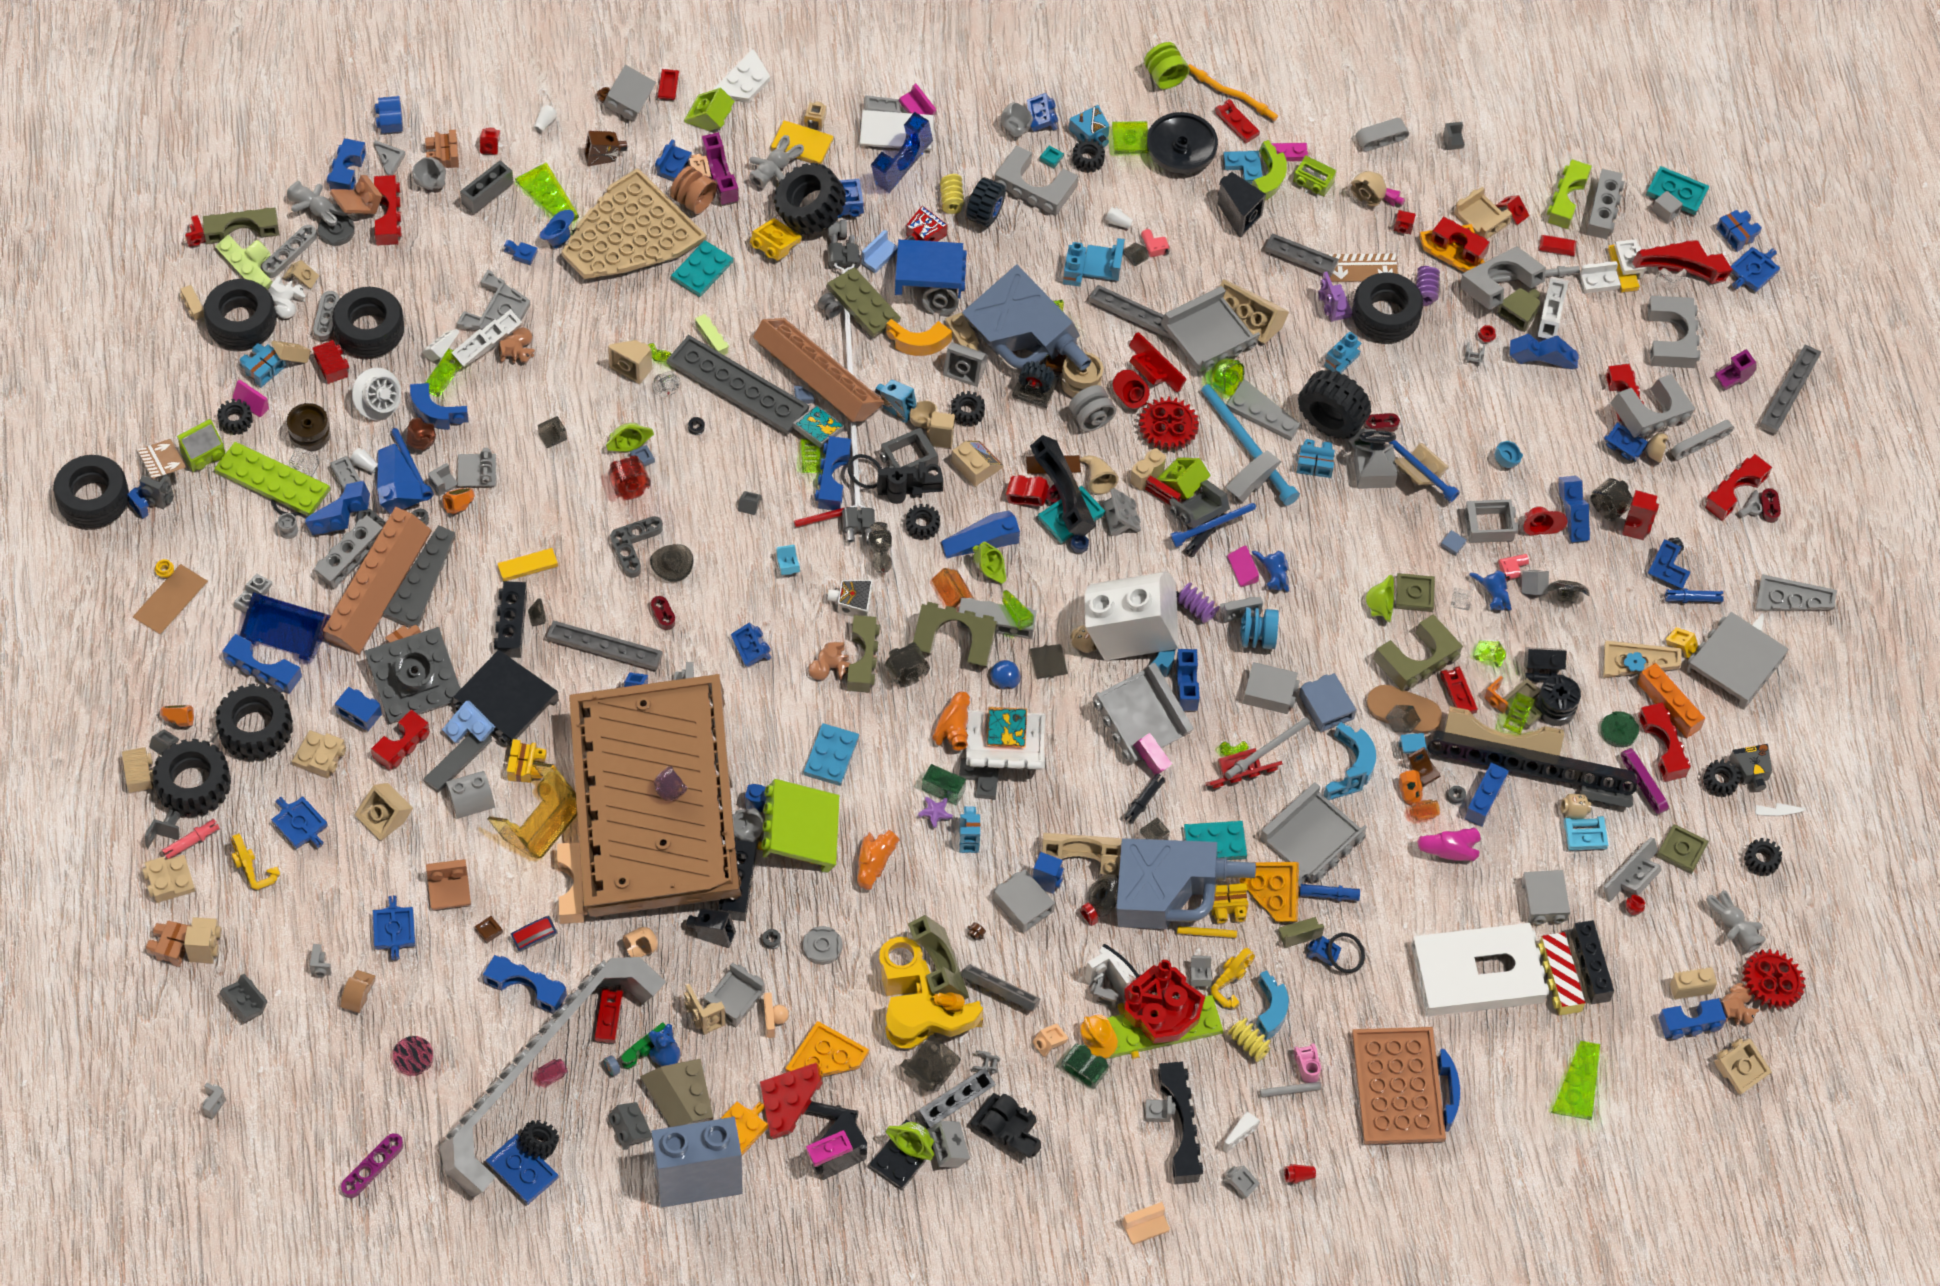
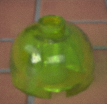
[1210,358,1245,396]

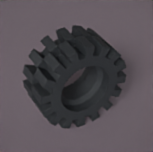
[1072,139,1105,173]
[951,391,985,427]
[217,399,253,435]
[906,504,940,540]
[1703,759,1741,797]
[1744,838,1782,876]
[519,1120,559,1159]

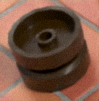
[286,403,330,452]

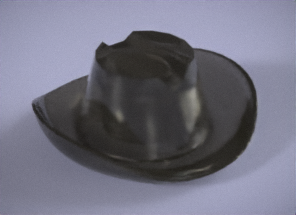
[650,544,694,582]
[1547,580,1590,603]
[1086,874,1118,917]

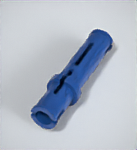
[1665,588,1724,603]
[1300,884,1360,901]

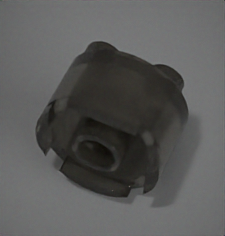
[1590,478,1633,521]
[885,642,930,687]

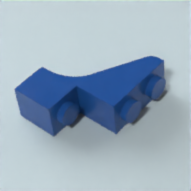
[1510,333,1579,369]
[1558,475,1590,542]
[305,480,370,536]

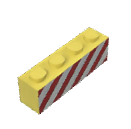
[1537,932,1585,1016]

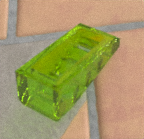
[801,439,821,473]
[1002,590,1034,630]
[1503,692,1535,735]

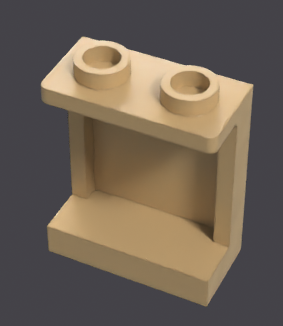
[1454,187,1512,239]

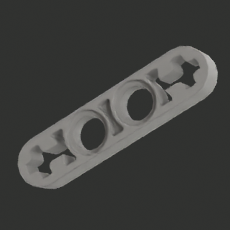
[262,225,317,278]
[1670,420,1734,460]

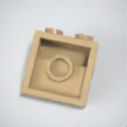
[292,730,347,779]
[142,855,196,903]
[1713,1038,1772,1094]

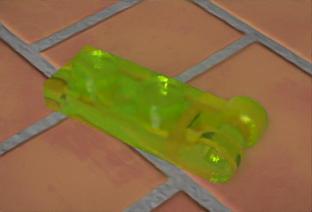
[425,348,462,397]

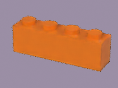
[1637,663,1705,739]

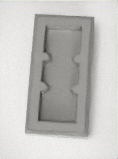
[864,95,901,113]
[330,456,361,490]

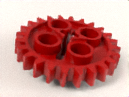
[1139,396,1199,451]
[1741,949,1806,1010]

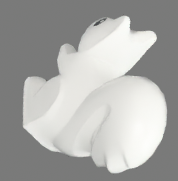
[269,276,305,319]

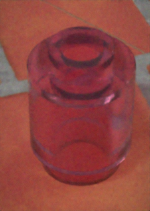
[536,1058,568,1086]

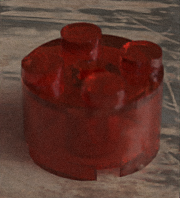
[608,455,651,500]

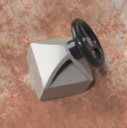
[1354,431,1397,489]

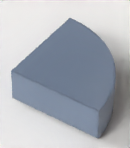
[794,386,815,404]

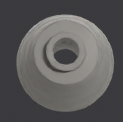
[922,287,959,316]

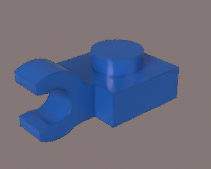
[504,240,538,266]

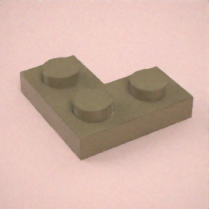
[1503,678,1542,729]

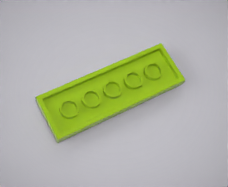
[214,442,331,516]
[1106,995,1223,1059]

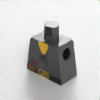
[1729,744,1772,791]

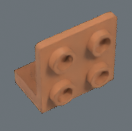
[330,175,382,214]
[426,859,471,910]

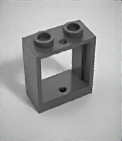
[879,427,938,470]

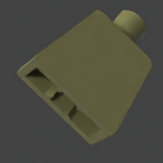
[1497,288,1541,332]

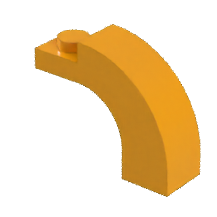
[886,319,952,356]

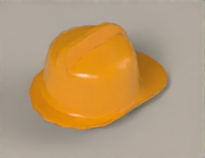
[1080,1014,1118,1059]

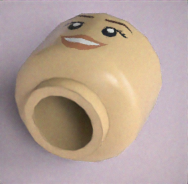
[1070,625,1097,653]
[1561,794,1591,819]

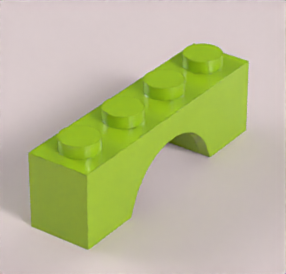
[1547,159,1592,229]

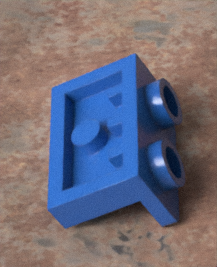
[1027,93,1058,131]
[655,139,692,182]
[731,622,772,667]

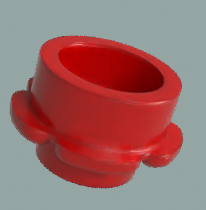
[1478,325,1496,342]

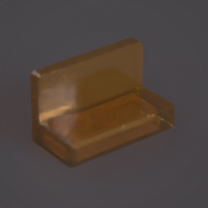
[931,568,974,608]

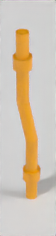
[1188,64,1278,121]

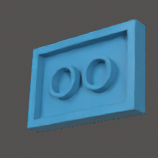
[804,723,859,786]

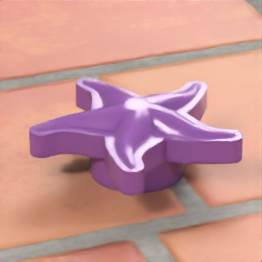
[918,797,953,828]

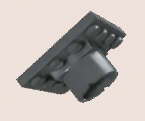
[364,627,461,724]

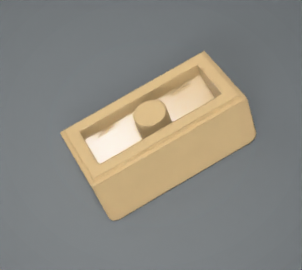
[271,340,311,363]

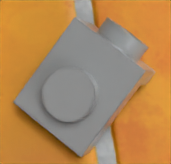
[1190,955,1212,987]

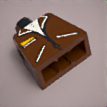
[584,131,628,166]

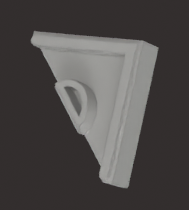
[374,140,406,175]

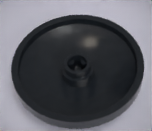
[1146,112,1218,174]

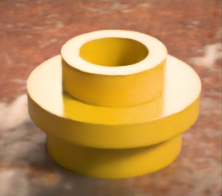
[155,559,174,578]

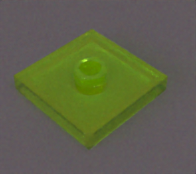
[1111,121,1148,154]

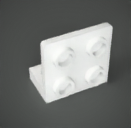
[1085,950,1131,1000]

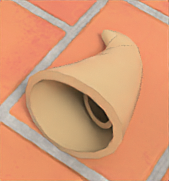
[1079,455,1119,495]

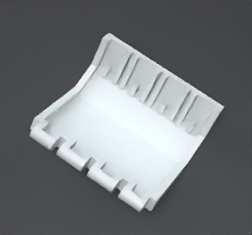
[966,710,1045,770]

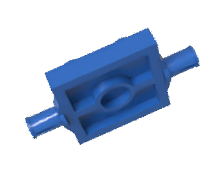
[1731,246,1780,292]
[271,796,328,849]
[373,895,415,960]

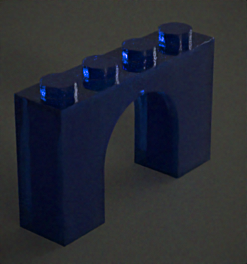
[871,112,933,193]

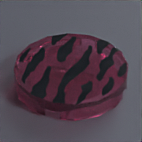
[393,1036,434,1076]

